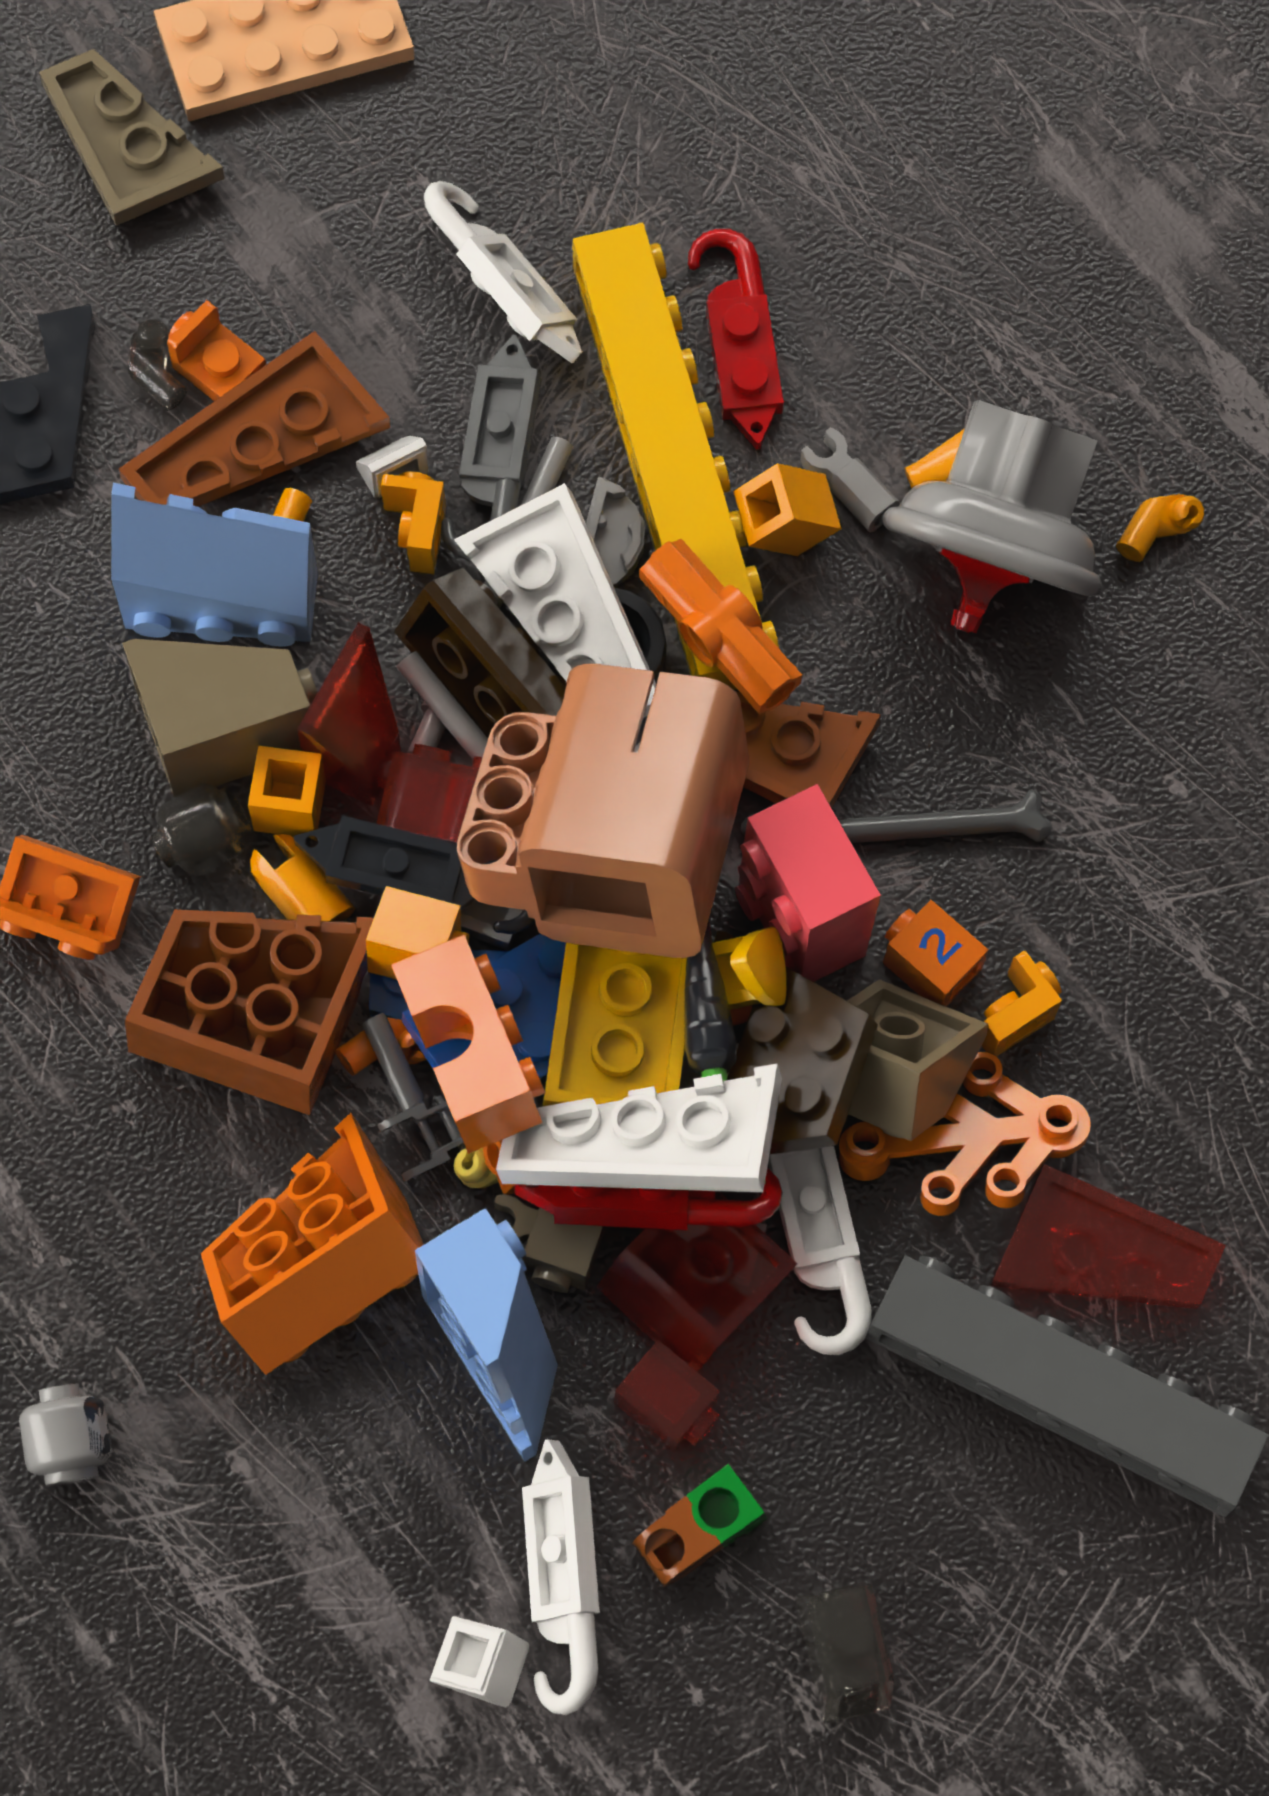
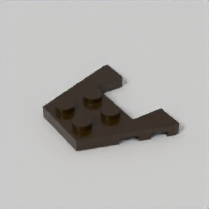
[714,931,878,1155]

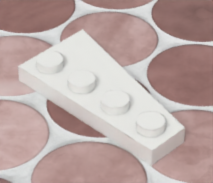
[454,484,656,718]
[496,1064,782,1192]

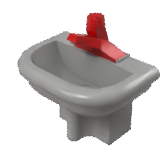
[882,400,1102,633]

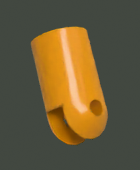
[250,833,355,921]

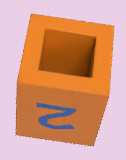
[883,900,989,1006]

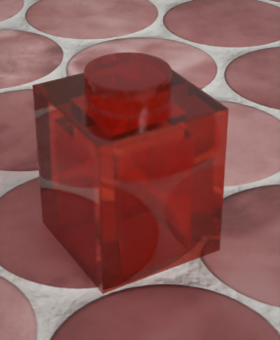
[614,1340,720,1453]

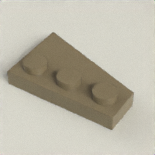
[39,49,225,226]

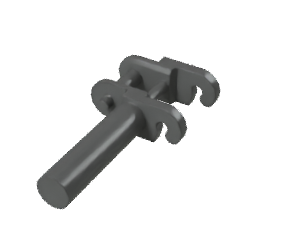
[361,1013,466,1182]

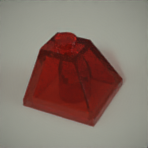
[297,622,405,806]

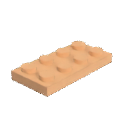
[154,0,415,122]

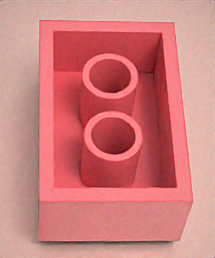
[735,784,881,982]

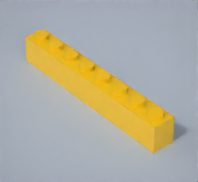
[573,223,779,690]

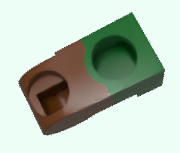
[633,1464,768,1587]

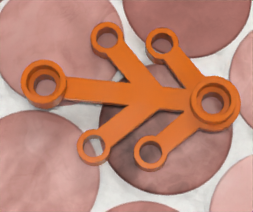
[838,1052,1091,1216]

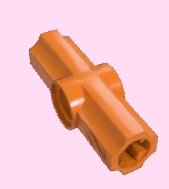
[639,539,802,715]

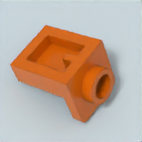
[167,301,266,401]

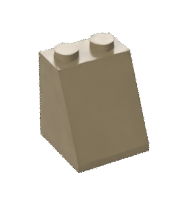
[122,639,324,800]

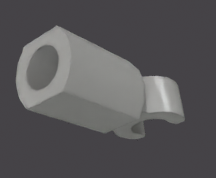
[800,427,900,532]

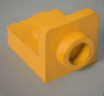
[380,471,447,574]
[982,950,1062,1057]

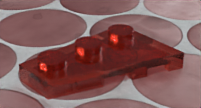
[991,1164,1226,1309]

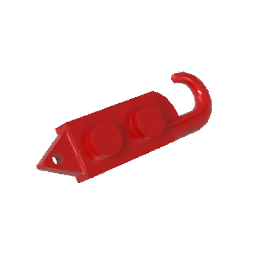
[688,229,784,450]
[514,1168,783,1230]

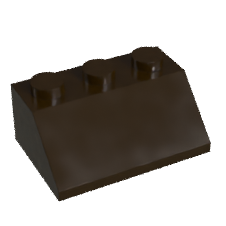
[394,568,567,755]

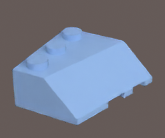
[111,483,318,647]
[415,1208,558,1462]

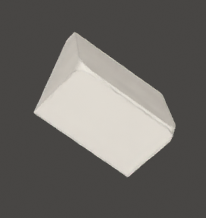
[356,436,429,498]
[430,1616,529,1707]

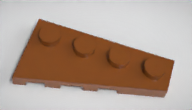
[119,331,391,507]

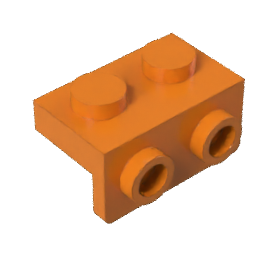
[0,835,141,960]

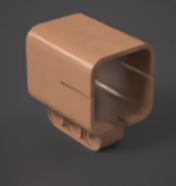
[457,664,750,958]

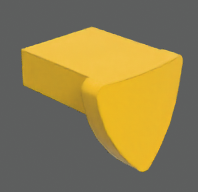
[713,927,786,1010]

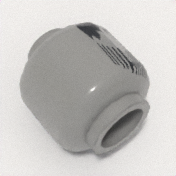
[19,1384,112,1485]

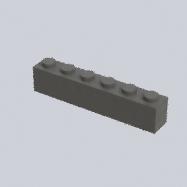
[865,1255,1269,1517]

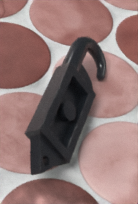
[294,816,535,934]

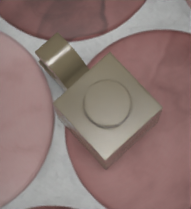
[494,1194,607,1293]

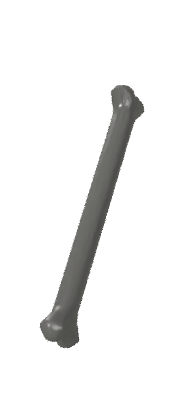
[741,789,1052,844]

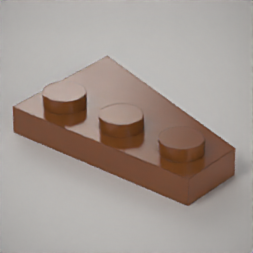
[735,691,881,808]

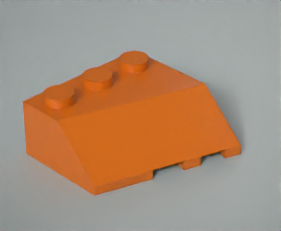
[201,1113,424,1375]

